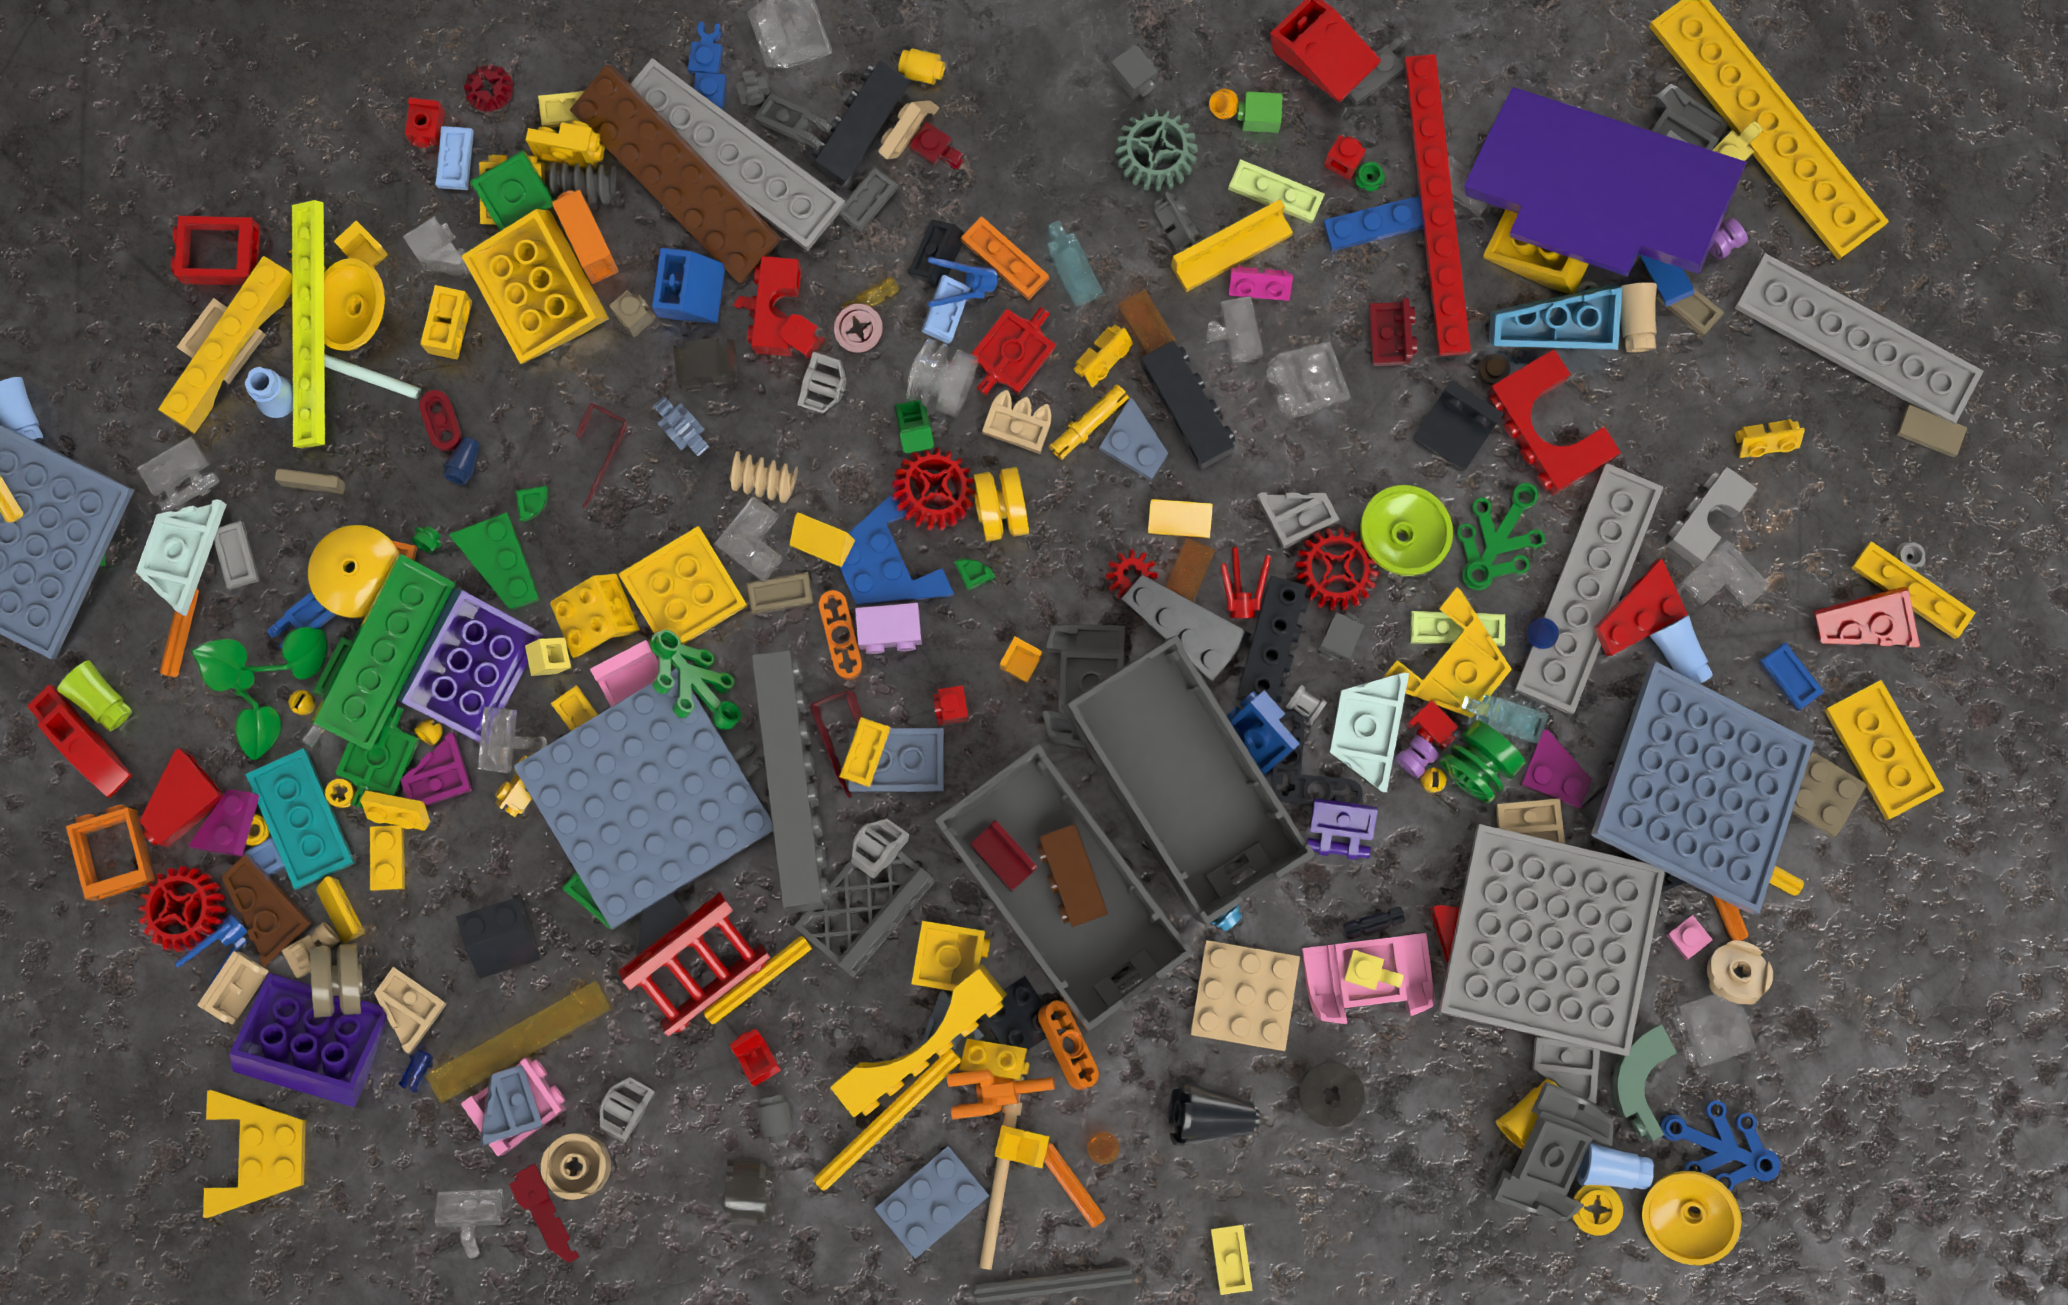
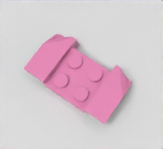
[1301,933,1435,1024]

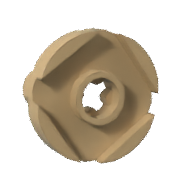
[1707,940,1773,1004]

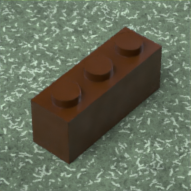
[1036,824,1109,928]

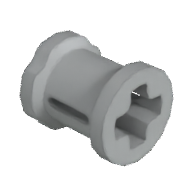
[1286,684,1327,725]

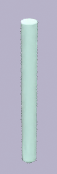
[324,354,421,399]

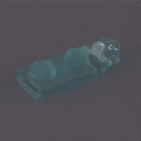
[1048,220,1103,307]
[1462,695,1549,744]

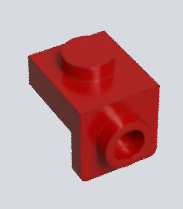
[729,1029,781,1087]

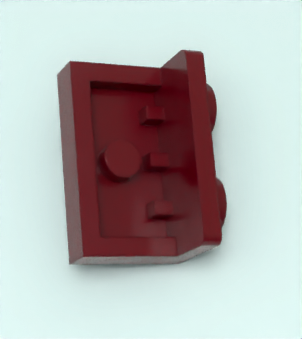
[1368,298,1418,366]

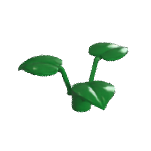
[191,626,327,760]

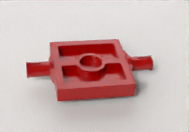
[970,307,1056,396]

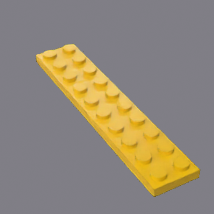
[1649,0,1889,260]

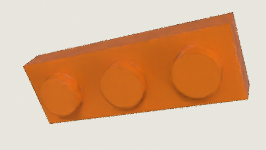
[961,216,1049,301]

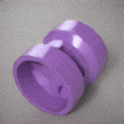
[1709,218,1748,260]
[1395,735,1440,779]

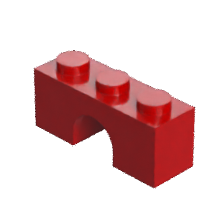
[747,256,802,357]

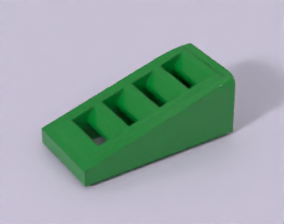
[894,399,934,453]

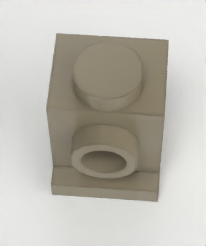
[609,290,657,337]

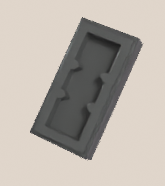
[837,166,899,233]

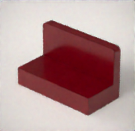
[969,820,1037,892]

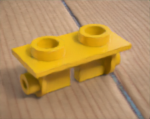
[1073,324,1133,388]
[1735,419,1805,458]
[495,752,534,817]
[959,1039,1029,1080]

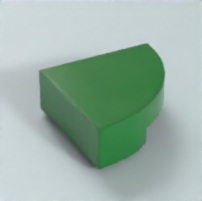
[516,486,549,522]
[954,558,996,591]

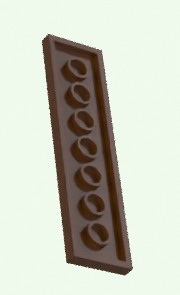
[570,64,782,284]

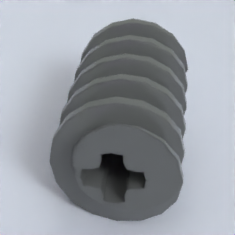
[549,161,616,205]

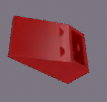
[1270,0,1381,103]

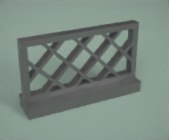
[793,831,935,978]

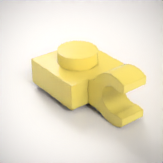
[1712,121,1764,161]
[1344,950,1404,990]

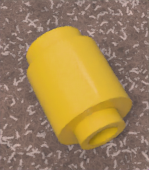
[898,48,945,85]

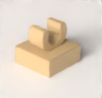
[282,934,319,978]

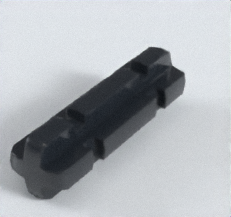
[1343,907,1405,939]

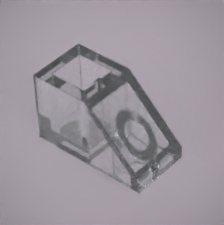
[403,217,472,278]

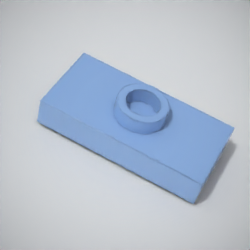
[436,126,474,190]
[921,275,970,344]

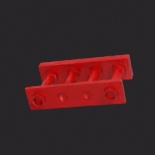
[618,892,771,1037]

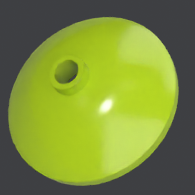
[1360,485,1453,576]

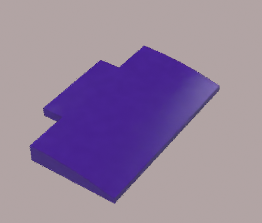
[1464,87,1746,277]

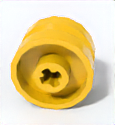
[974,466,1029,542]

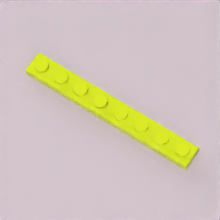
[292,200,325,448]

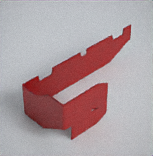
[733,296,825,358]

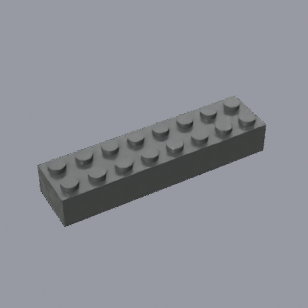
[752,650,831,914]

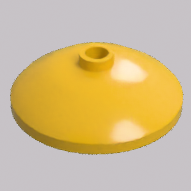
[324,258,385,351]
[308,525,400,618]
[1642,1171,1742,1265]

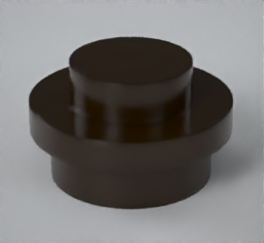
[1479,354,1510,385]

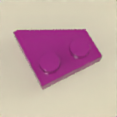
[1520,729,1592,809]
[400,732,472,806]
[189,789,260,857]

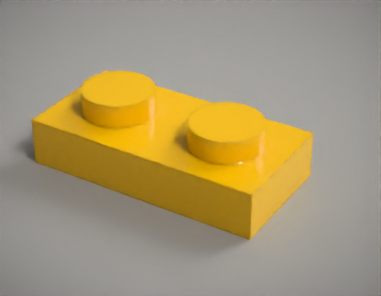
[360,790,430,831]
[370,825,405,891]

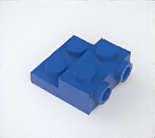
[1226,690,1299,775]

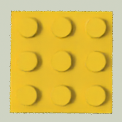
[618,526,747,645]

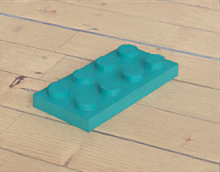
[245,748,355,890]

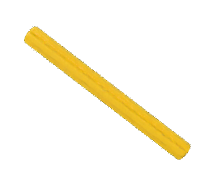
[813,1049,961,1191]

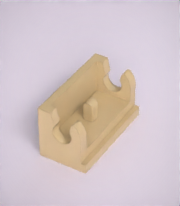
[197,951,271,1025]

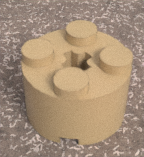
[541,1133,611,1200]

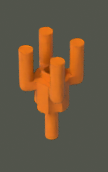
[947,1069,1055,1119]

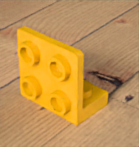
[550,574,640,658]

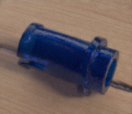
[398,1049,434,1093]

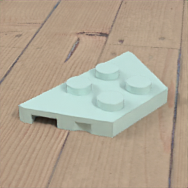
[136,500,227,616]
[1329,673,1409,792]

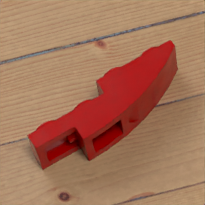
[27,684,133,798]

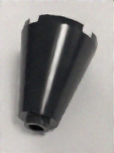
[1169,1081,1260,1146]

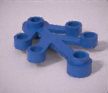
[1659,1101,1781,1191]

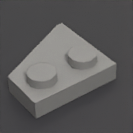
[1257,493,1340,549]
[1532,1037,1600,1104]

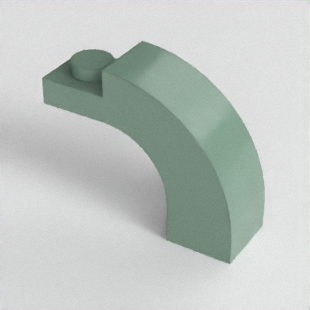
[1611,1024,1677,1141]

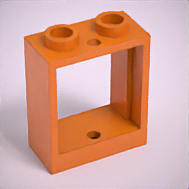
[552,189,619,284]
[66,805,156,901]

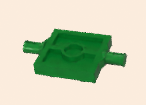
[335,705,420,809]

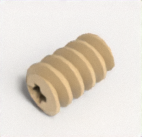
[729,451,798,503]

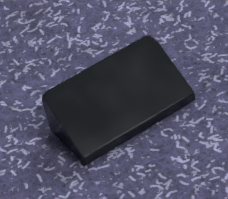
[908,220,965,287]

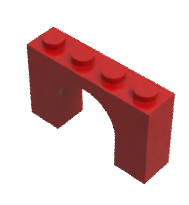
[1487,349,1621,496]

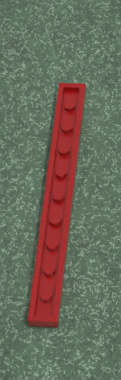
[1404,54,1471,357]

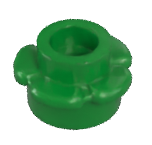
[1355,162,1385,191]
[411,526,441,554]

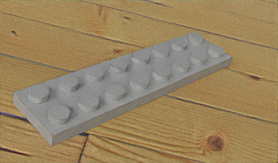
[631,58,846,251]
[1734,253,1984,425]
[1514,463,1663,715]

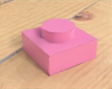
[1666,915,1713,960]

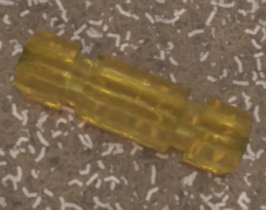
[842,277,899,318]

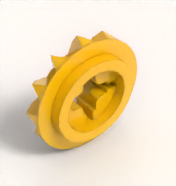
[1573,1185,1623,1236]

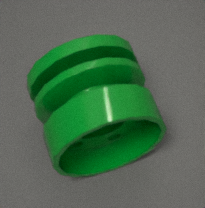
[1439,719,1526,804]

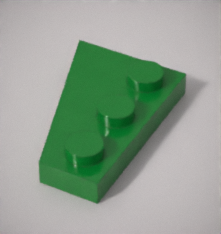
[448,513,540,611]

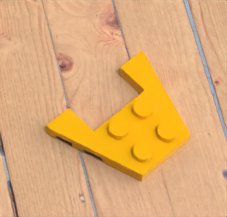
[1381,587,1512,718]
[203,1090,306,1218]

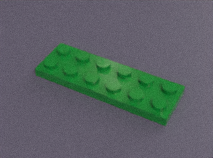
[311,554,456,751]

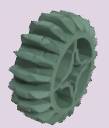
[1115,109,1198,192]

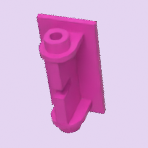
[1229,265,1293,301]

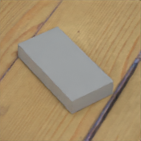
[214,521,260,590]

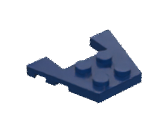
[839,490,954,606]

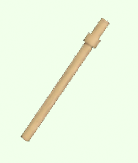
[979,1076,1024,1270]

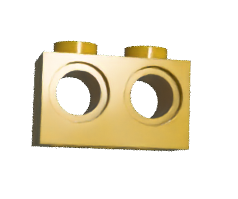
[420,285,472,360]

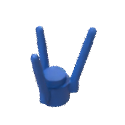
[927,257,997,307]
[175,914,247,986]

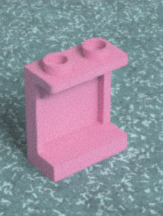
[590,640,658,707]
[461,1057,566,1156]

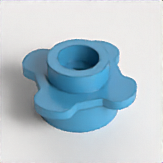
[1211,904,1242,931]

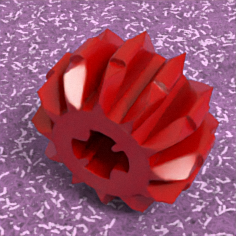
[1105,549,1159,600]

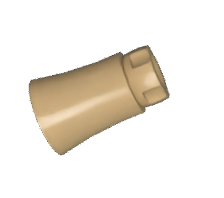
[1620,283,1657,353]

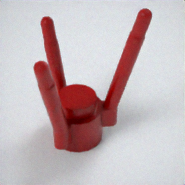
[1220,547,1271,618]

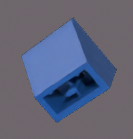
[652,248,725,324]

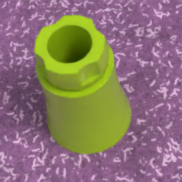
[57,660,132,732]

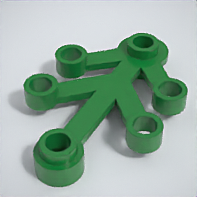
[1456,483,1545,591]
[650,630,741,730]

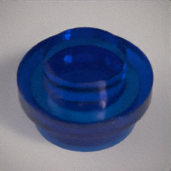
[1527,618,1559,649]

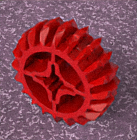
[891,447,975,531]
[1294,527,1379,612]
[137,866,227,953]

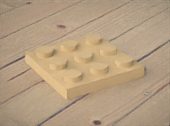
[1190,940,1300,1051]

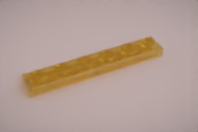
[426,981,612,1104]

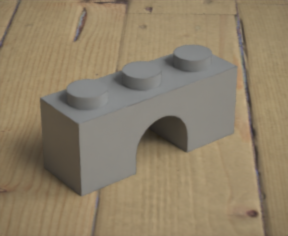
[1666,467,1757,567]

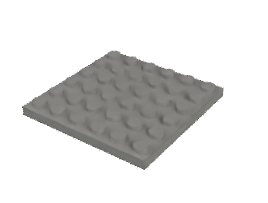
[1438,824,1665,1057]

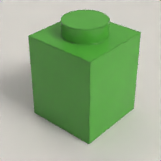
[1237,92,1283,133]

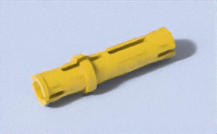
[1049,384,1129,460]

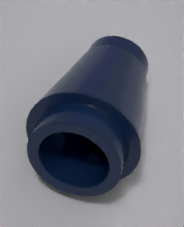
[443,437,480,485]

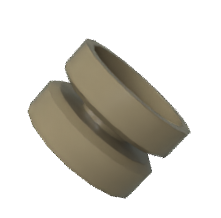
[310,943,363,1018]

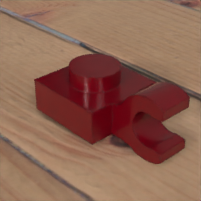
[909,122,964,170]

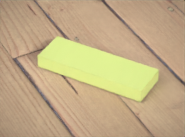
[1228,159,1324,224]
[1410,611,1505,646]

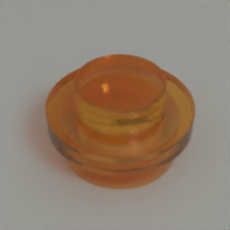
[1087,1132,1119,1164]

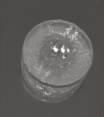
[906,338,979,417]

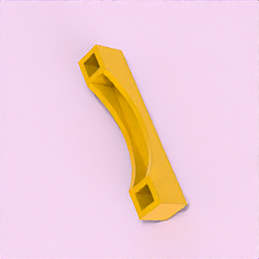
[158,256,293,434]
[830,964,1007,1118]

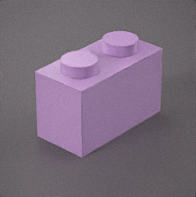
[855,603,922,654]

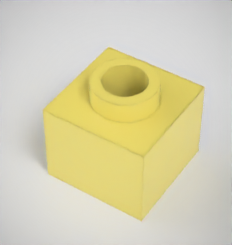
[525,638,571,676]

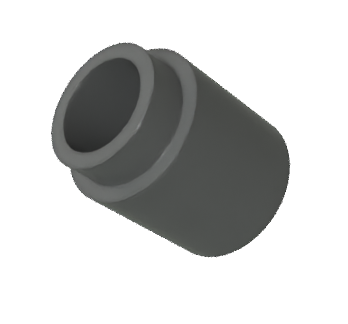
[756,1094,794,1143]

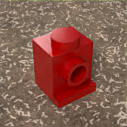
[405,97,445,148]
[1324,134,1366,181]
[933,685,969,726]
[1405,700,1458,751]

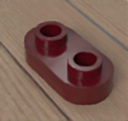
[419,390,462,452]

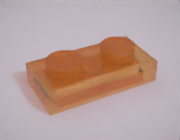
[1118,290,1176,355]
[1166,538,1215,602]

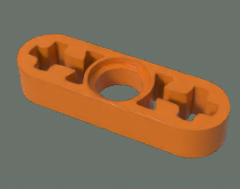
[819,590,863,680]
[1038,1000,1099,1090]

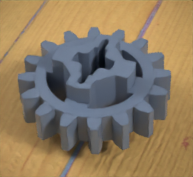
[653,396,709,456]

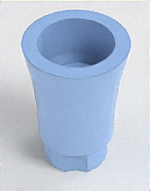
[245,367,293,418]
[0,377,44,443]
[1649,615,1713,684]
[1577,1142,1654,1189]

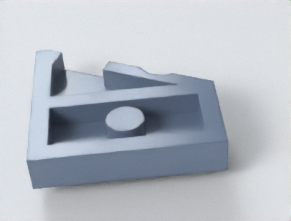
[480,1065,543,1147]

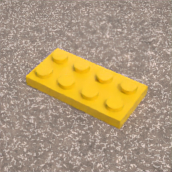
[1824,680,1944,820]

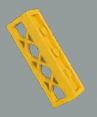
[1171,199,1293,292]

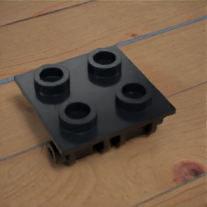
[982,976,1060,1051]

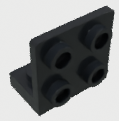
[1414,379,1504,471]

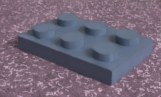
[849,728,944,792]
[874,1146,990,1259]

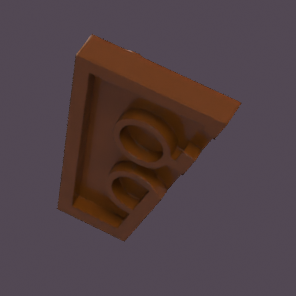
[221,854,313,967]

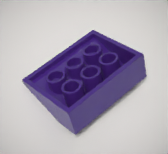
[397,588,543,744]
[229,973,387,1108]

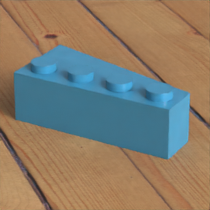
[1489,284,1623,349]

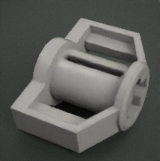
[797,352,846,413]
[851,819,909,879]
[599,1077,655,1143]

